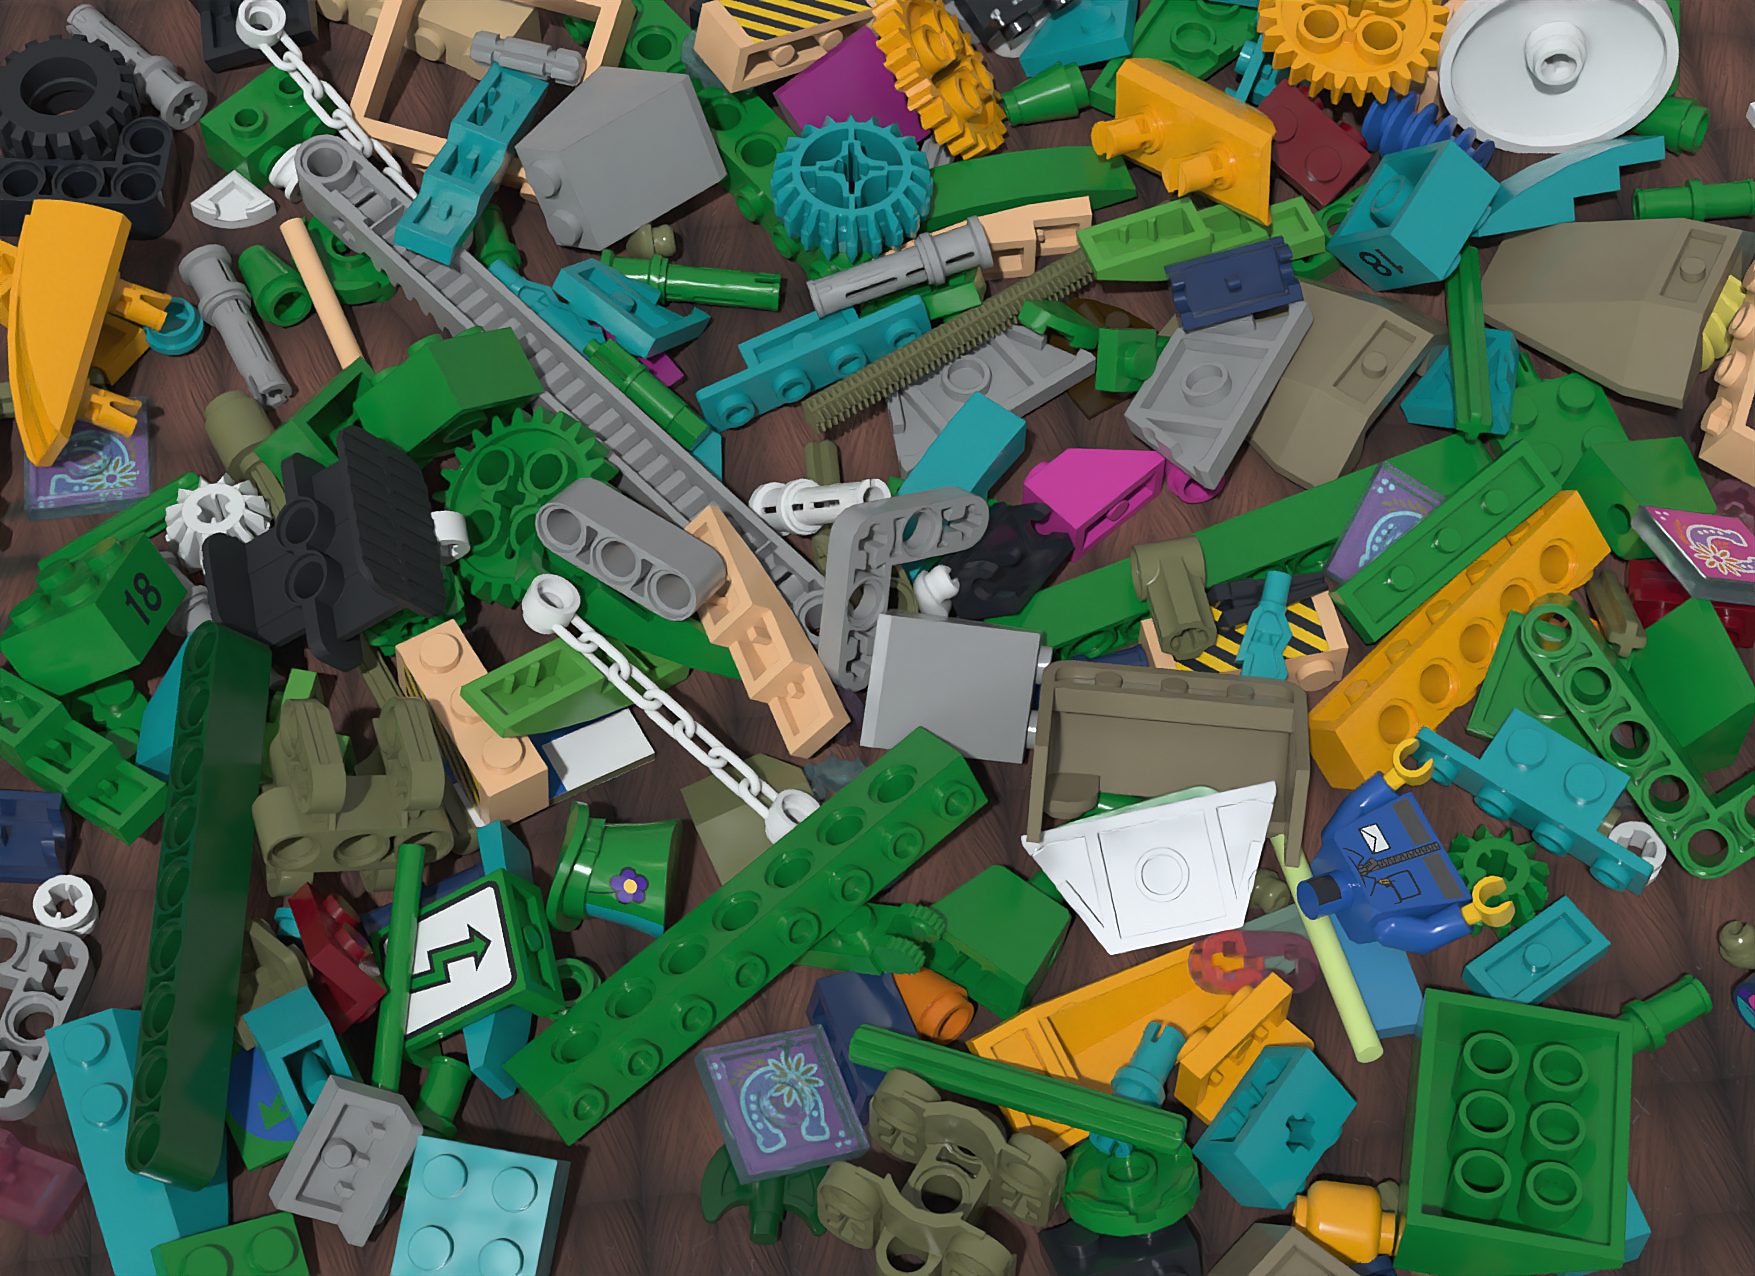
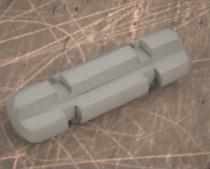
[470,30,585,86]

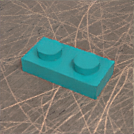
[1461,895,1611,1006]

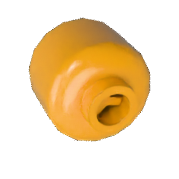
[1291,1180,1395,1266]

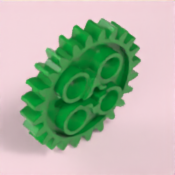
[432,406,621,609]

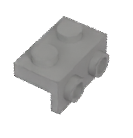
[268,1074,423,1247]

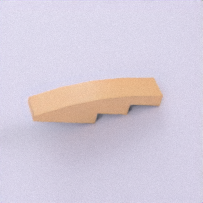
[860,196,1092,312]
[683,504,850,759]

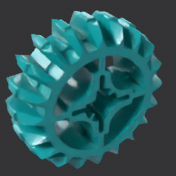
[770,112,933,264]

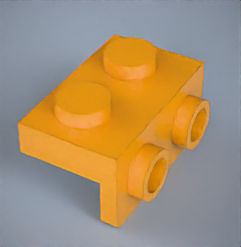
[1174,972,1314,1126]

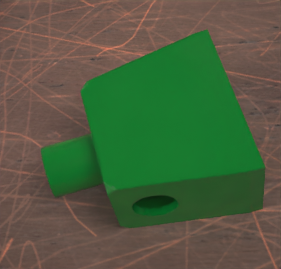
[1562,436,1717,578]
[914,865,1072,1020]

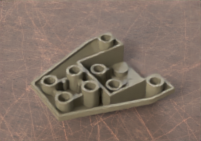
[1481,218,1755,409]
[1158,276,1449,490]

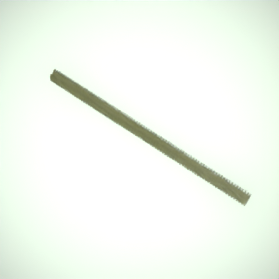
[801,166,1280,435]

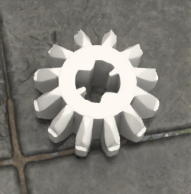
[165,472,273,575]

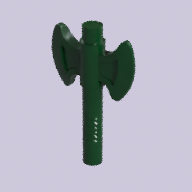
[700,1043,828,1245]

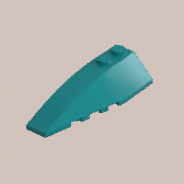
[44,1008,231,1276]

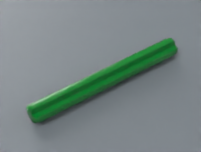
[1445,239,1493,440]
[848,1024,1187,1156]

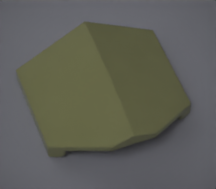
[680,753,816,886]

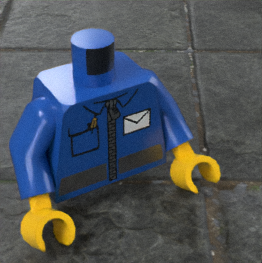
[1297,739,1515,955]

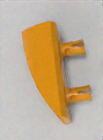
[1091,58,1277,227]
[7,199,171,467]

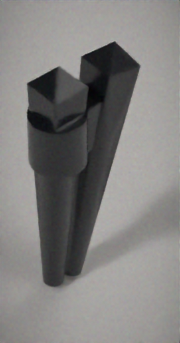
[1206,572,1329,634]

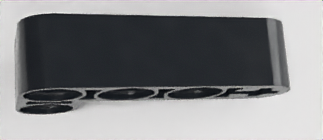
[0,116,182,241]

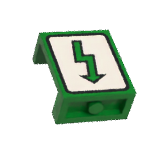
[370,868,565,1071]

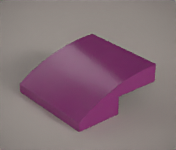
[773,25,933,191]

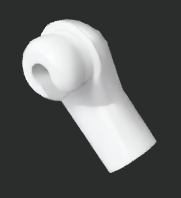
[913,565,960,617]

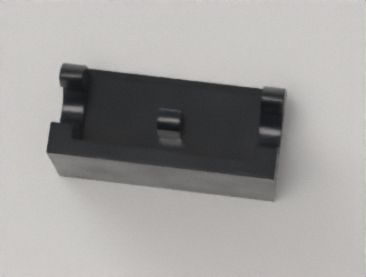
[937,501,1074,620]

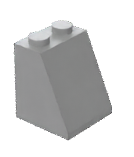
[515,66,727,251]
[860,608,1053,764]

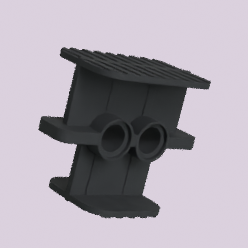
[201,425,447,673]

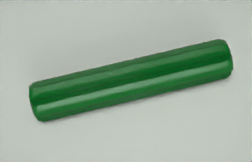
[37,471,200,572]

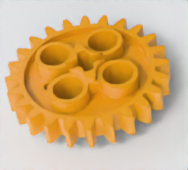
[871,0,1007,161]
[1256,0,1450,107]

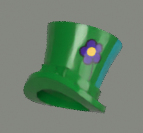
[546,801,682,939]

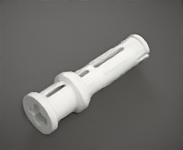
[748,479,891,537]

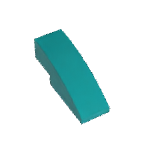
[895,391,1027,587]

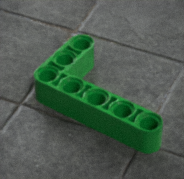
[1521,593,1755,879]

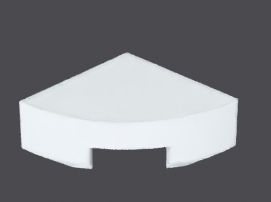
[190,170,277,229]

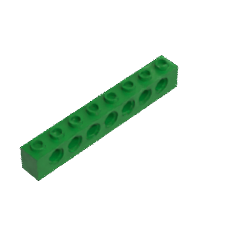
[563,0,892,306]
[501,726,988,1146]

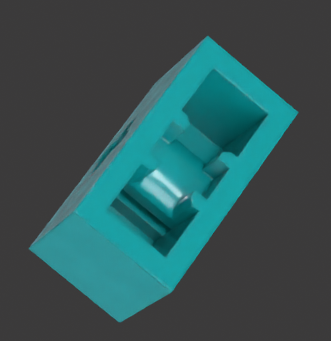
[1191,1046,1357,1210]

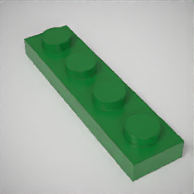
[1328,438,1563,644]

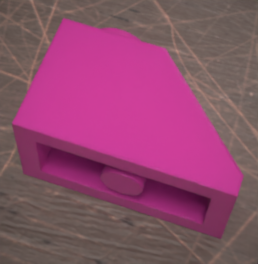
[1022,448,1165,564]

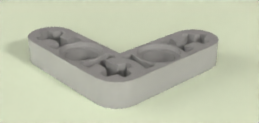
[817,486,989,691]
[0,915,95,1121]

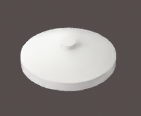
[1437,0,1679,153]

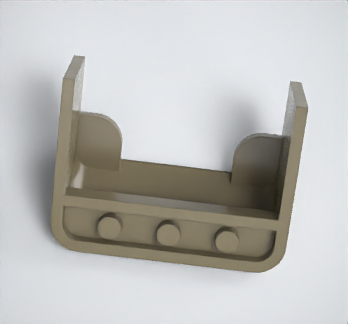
[1026,660,1310,868]

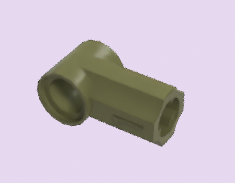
[1130,536,1217,660]

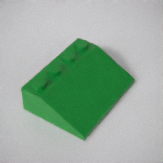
[1392,988,1634,1276]

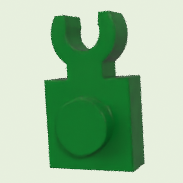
[1095,328,1171,392]

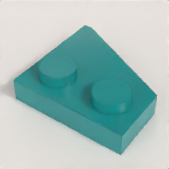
[1019,0,1138,78]
[551,258,711,359]
[1400,328,1520,435]

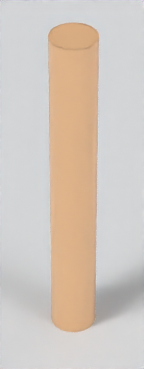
[280,218,365,369]

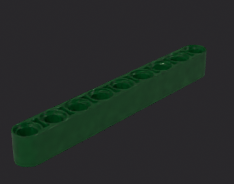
[125,620,272,1192]

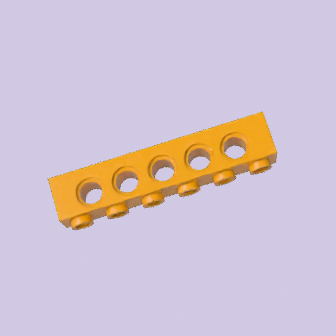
[1308,490,1611,790]

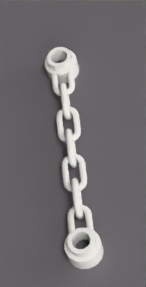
[236,0,473,252]
[522,574,820,844]

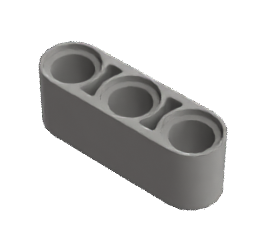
[535,478,726,621]

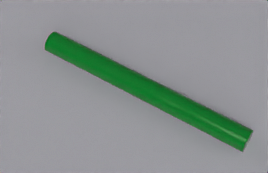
[371,844,426,1094]

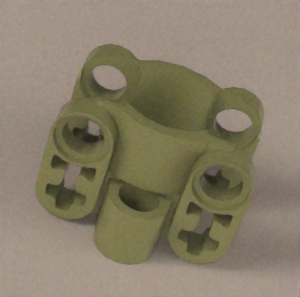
[252,696,454,897]
[817,1069,1067,1276]

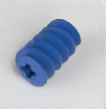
[1361,87,1495,169]

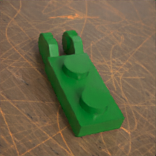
[791,903,946,976]

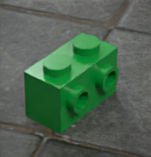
[199,58,339,190]

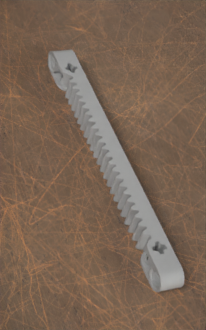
[294,134,854,654]

